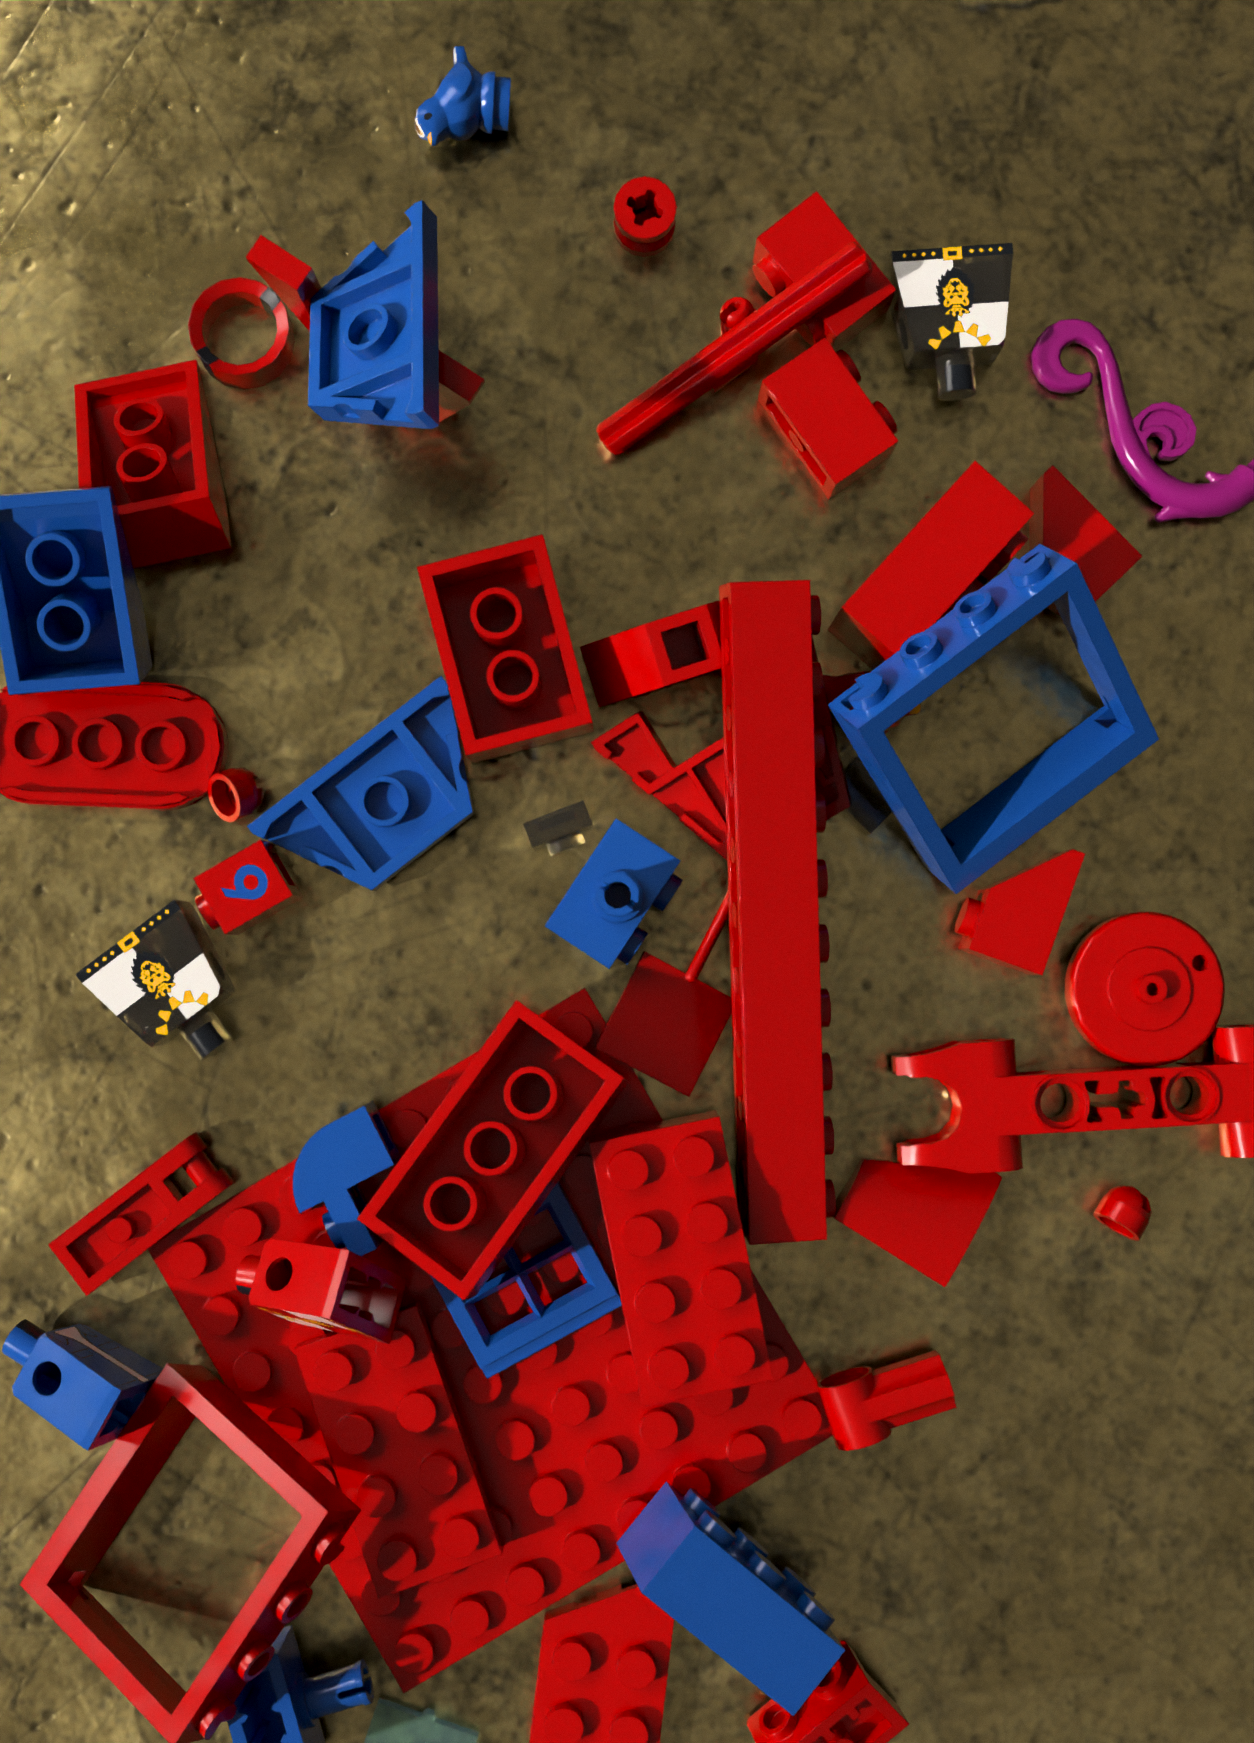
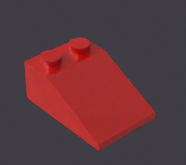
[74,360,231,568]

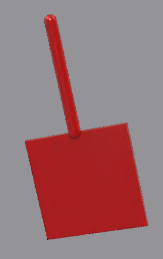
[594,891,732,1097]

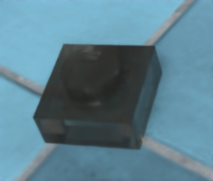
[523,800,594,857]

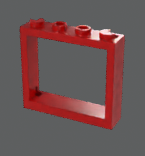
[19,1363,361,1743]

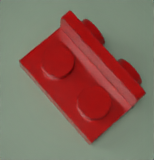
[747,1641,909,1743]

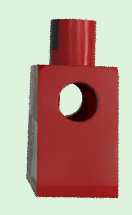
[236,1238,407,1344]

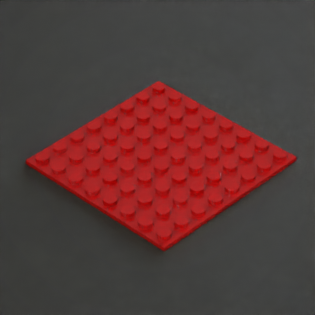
[148,988,833,1693]

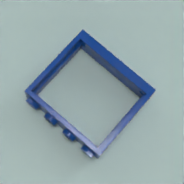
[828,544,1159,894]

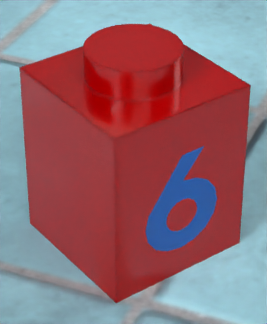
[193,839,303,935]

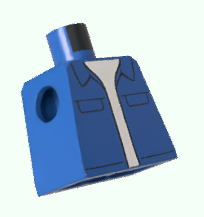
[2,1319,163,1451]

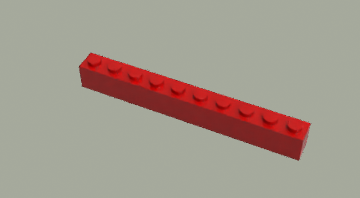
[719,580,836,1245]

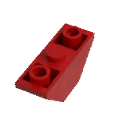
[579,601,721,707]

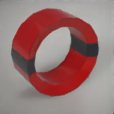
[188,277,295,390]

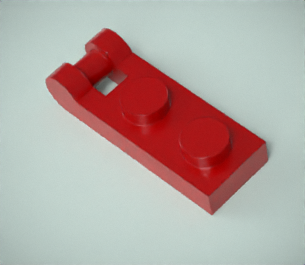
[48,1132,235,1296]

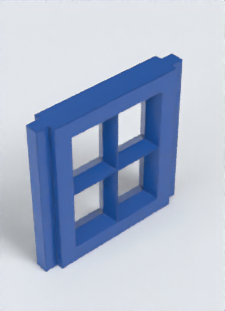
[430,1181,622,1379]

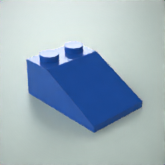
[0,486,153,695]

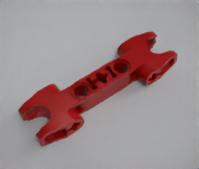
[891,1024,1254,1174]

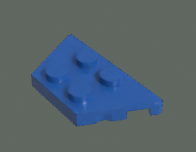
[308,200,439,429]
[247,676,475,891]

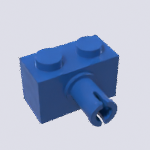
[545,818,683,969]
[227,1625,374,1743]

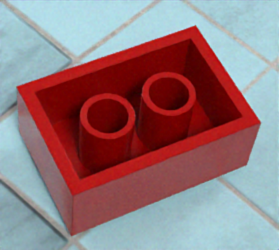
[828,461,1035,670]
[417,534,594,764]

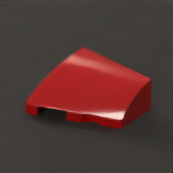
[833,1158,1002,1287]

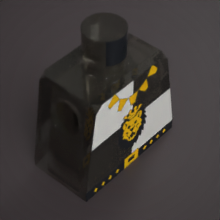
[883,243,1013,401]
[75,900,235,1061]

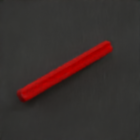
[596,242,873,455]

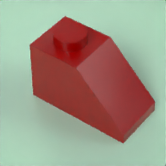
[1029,465,1143,615]
[955,849,1085,976]

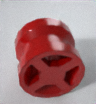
[613,176,677,257]

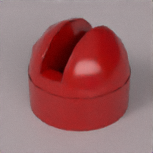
[207,768,264,822]
[1093,1185,1152,1241]

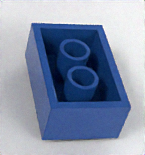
[616,1481,845,1716]

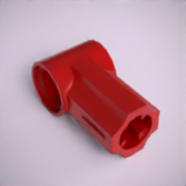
[817,1350,957,1451]

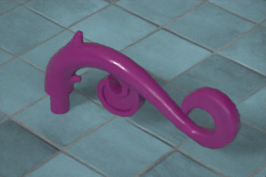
[1031,319,1254,523]

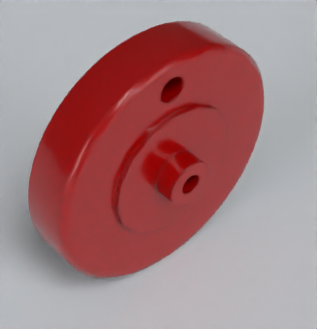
[1065,912,1225,1066]

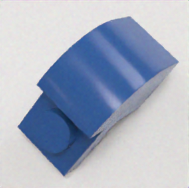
[293,1101,402,1256]

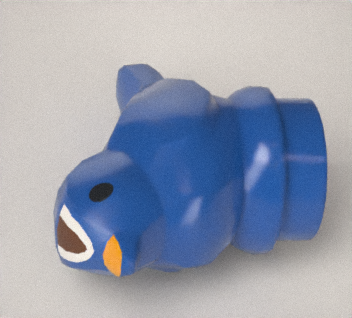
[414,46,511,146]

